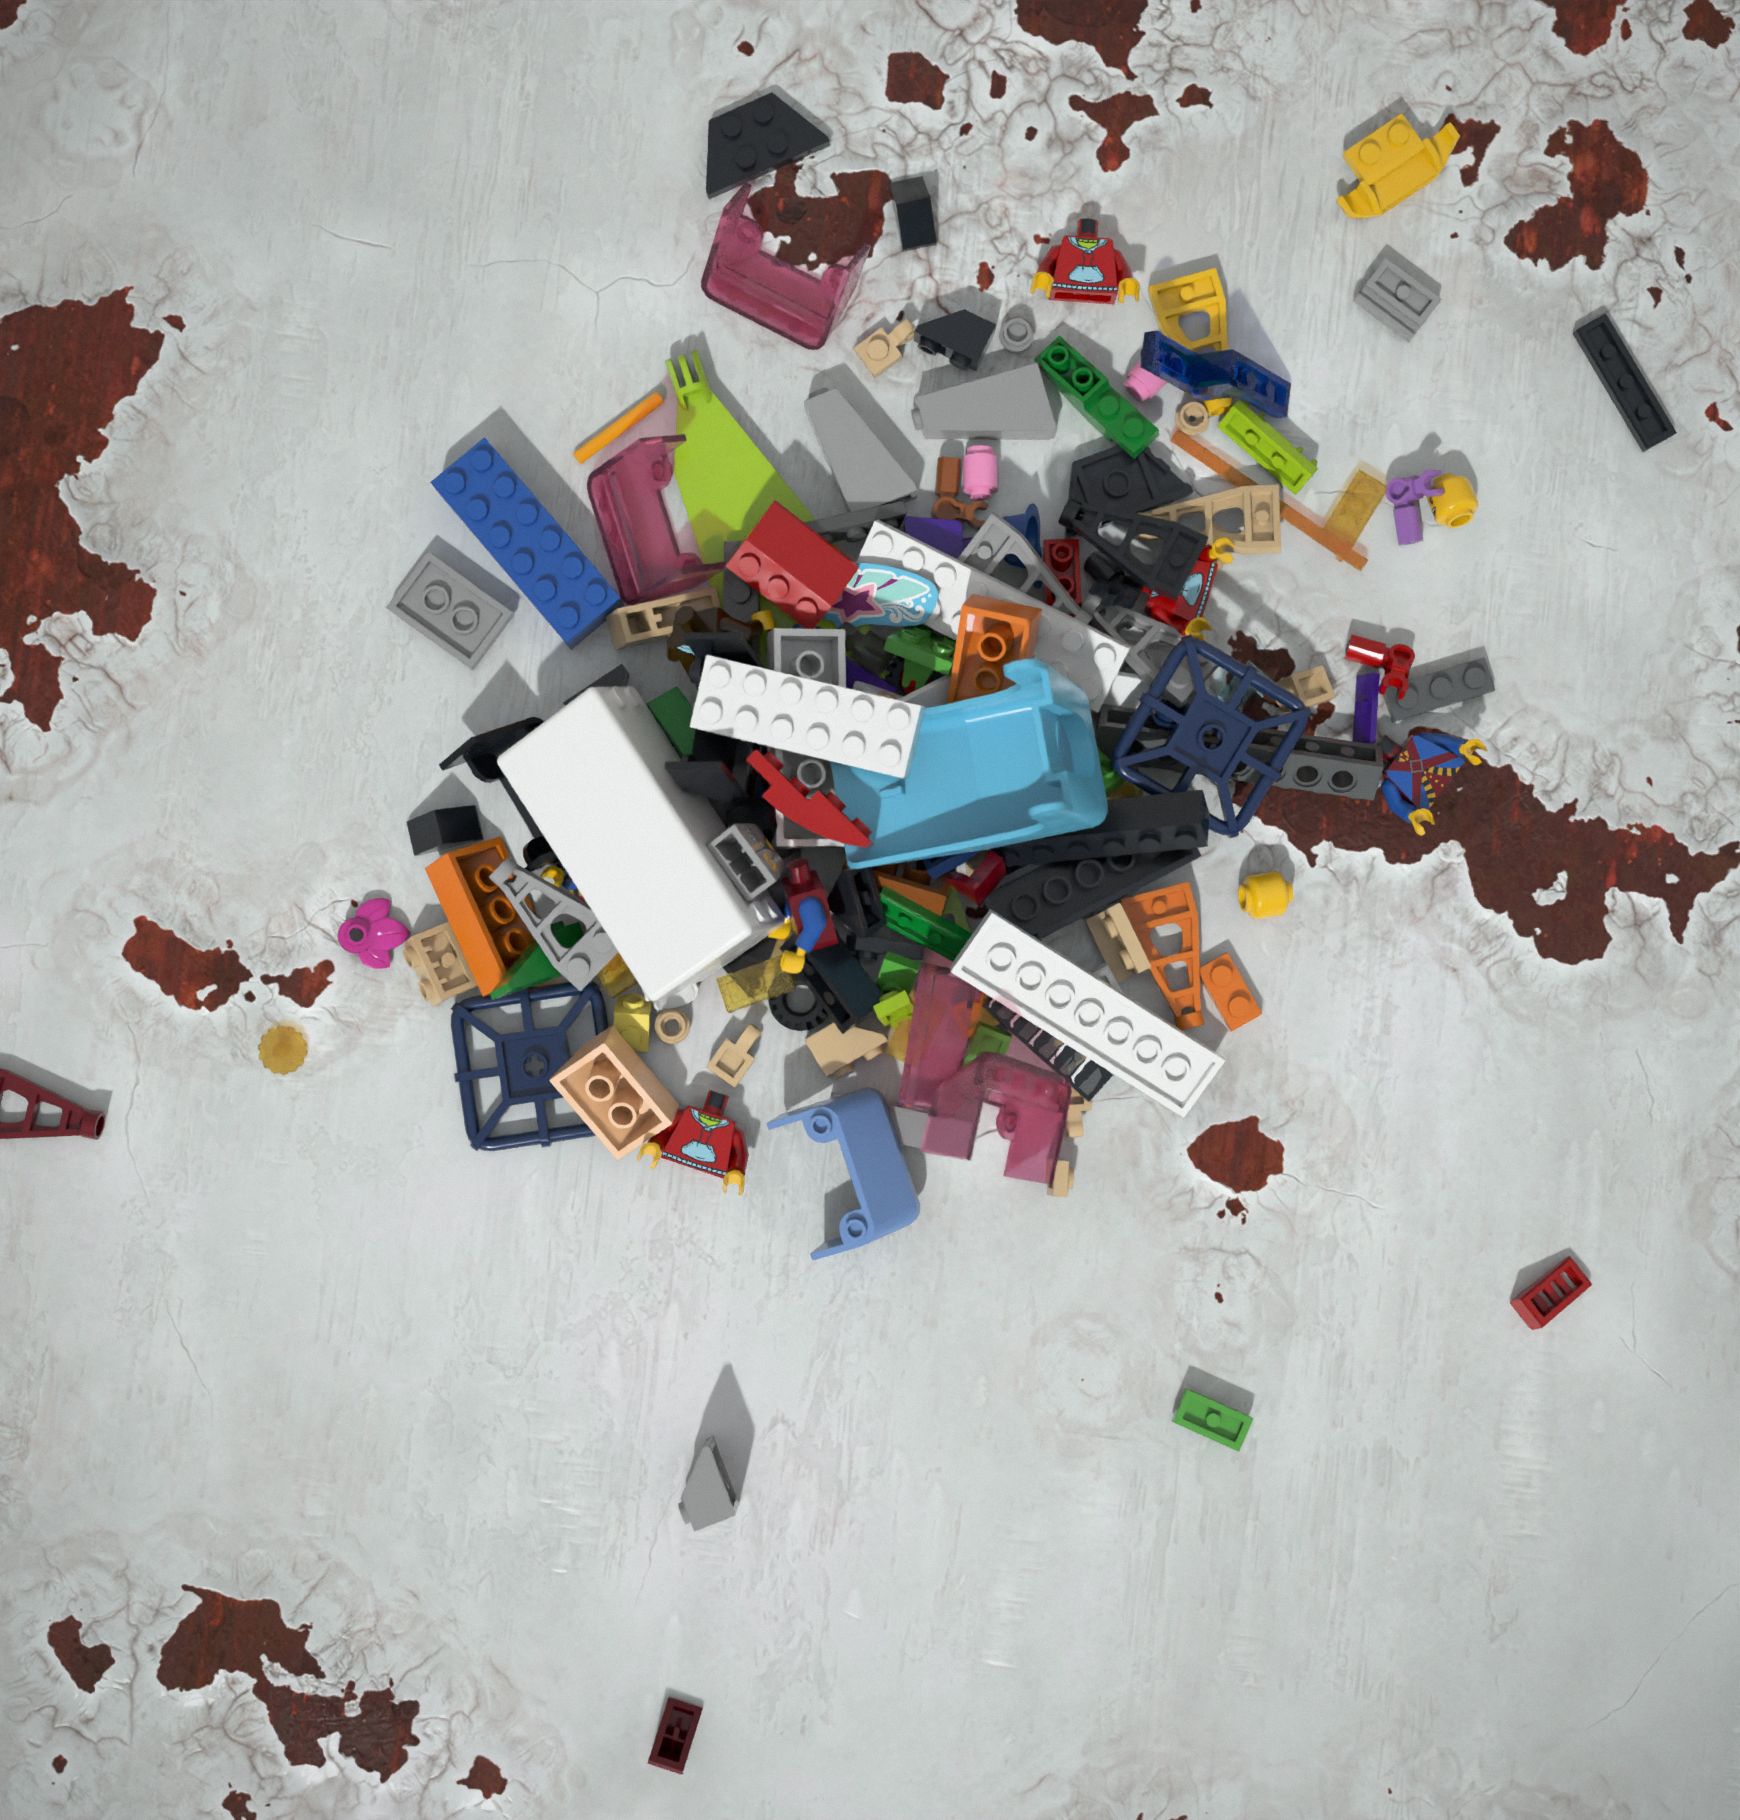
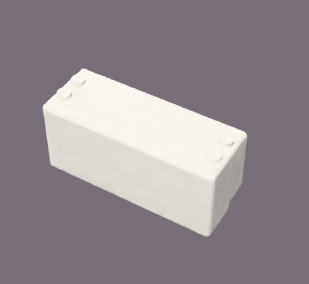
[497,686,785,1001]

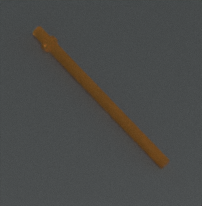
[1170,429,1368,571]

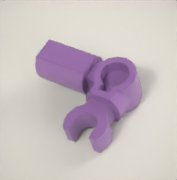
[1386,469,1445,545]

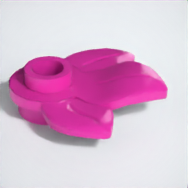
[337,898,410,969]

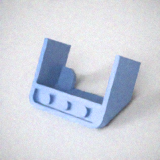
[766,1087,920,1261]

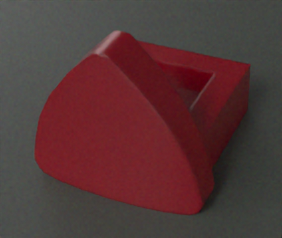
[946,850,1007,906]

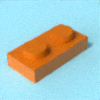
[1200,952,1262,1032]

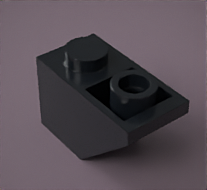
[914,309,996,371]

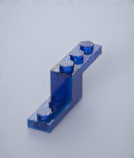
[1140,331,1291,419]

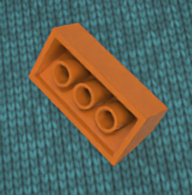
[425,836,537,997]

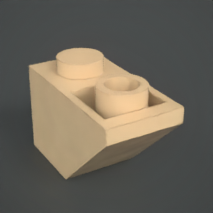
[805,1023,888,1079]

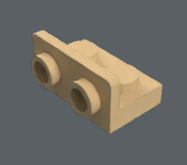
[1086,903,1152,983]
[403,921,478,1008]

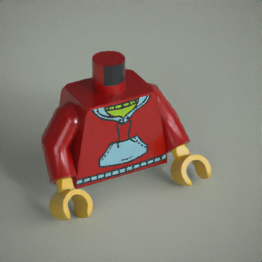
[1030,218,1140,305]
[1142,537,1235,641]
[637,1090,749,1195]

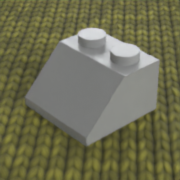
[678,1436,739,1532]

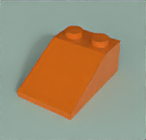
[947,594,1042,704]

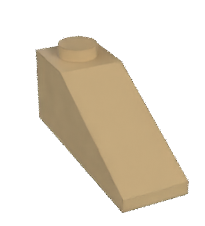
[606,587,721,651]

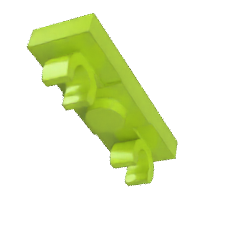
[1217,400,1318,495]

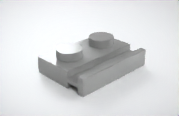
[1353,258,1442,342]

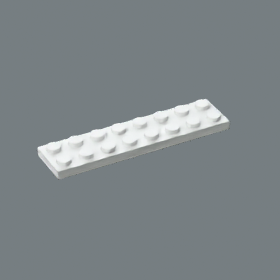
[856,520,1131,713]
[949,909,1225,1118]

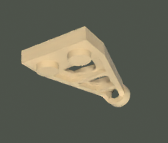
[1137,484,1281,555]

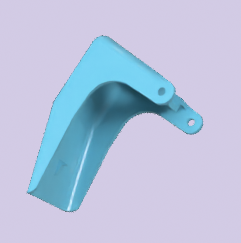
[830,659,1108,869]

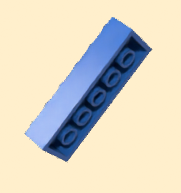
[430,437,625,650]

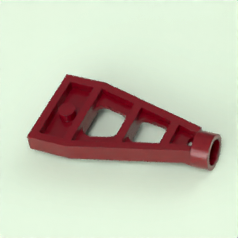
[0,1068,105,1140]

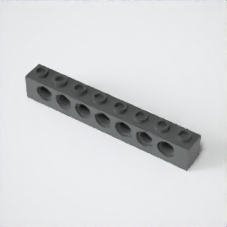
[1095,704,1384,801]

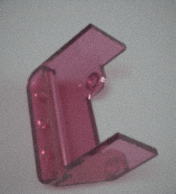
[701,182,871,350]
[587,434,727,605]
[896,963,982,1116]
[920,1052,1072,1185]

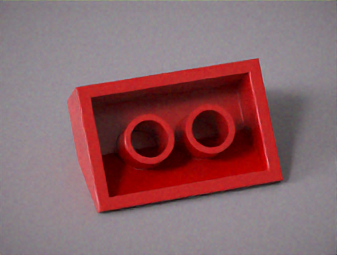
[725,500,859,629]

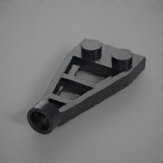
[1058,498,1209,602]

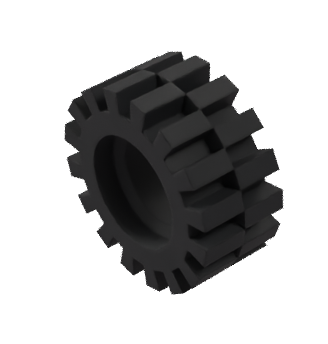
[768,971,828,1031]

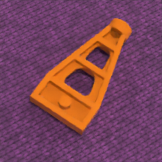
[1119,881,1205,1031]

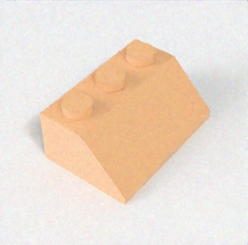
[549,1025,679,1160]

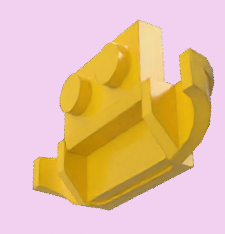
[1336,113,1460,219]

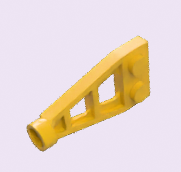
[1147,267,1234,417]

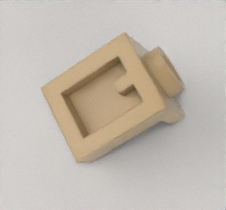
[1276,665,1336,713]

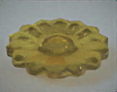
[258,1026,308,1075]

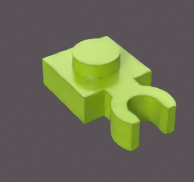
[873,990,917,1028]

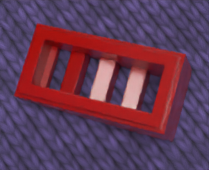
[1510,1256,1592,1330]

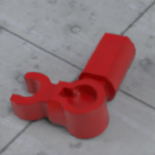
[1344,634,1415,700]

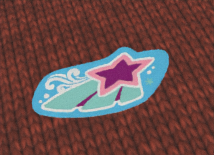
[821,563,938,632]

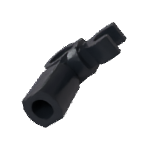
[1084,552,1143,609]

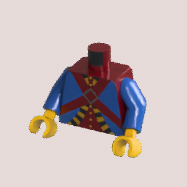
[1376,732,1487,835]
[768,858,838,974]

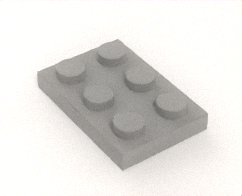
[386,551,515,671]

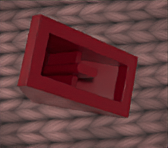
[647,1697,703,1775]

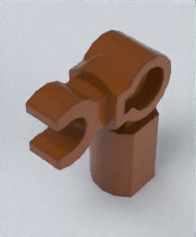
[931,456,989,529]

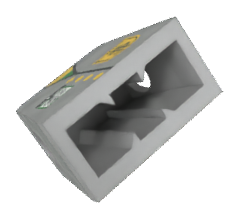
[706,823,785,902]

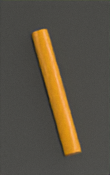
[572,391,664,464]

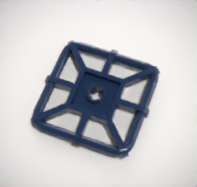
[1109,635,1311,839]
[451,981,609,1151]

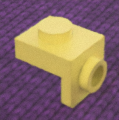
[613,994,653,1052]

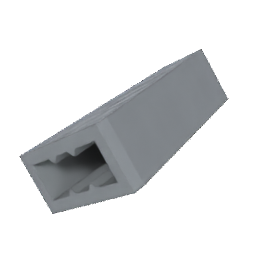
[911,363,1057,440]
[804,388,918,513]

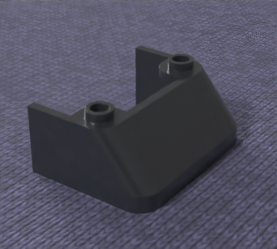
[665,632,765,805]
[439,717,560,883]

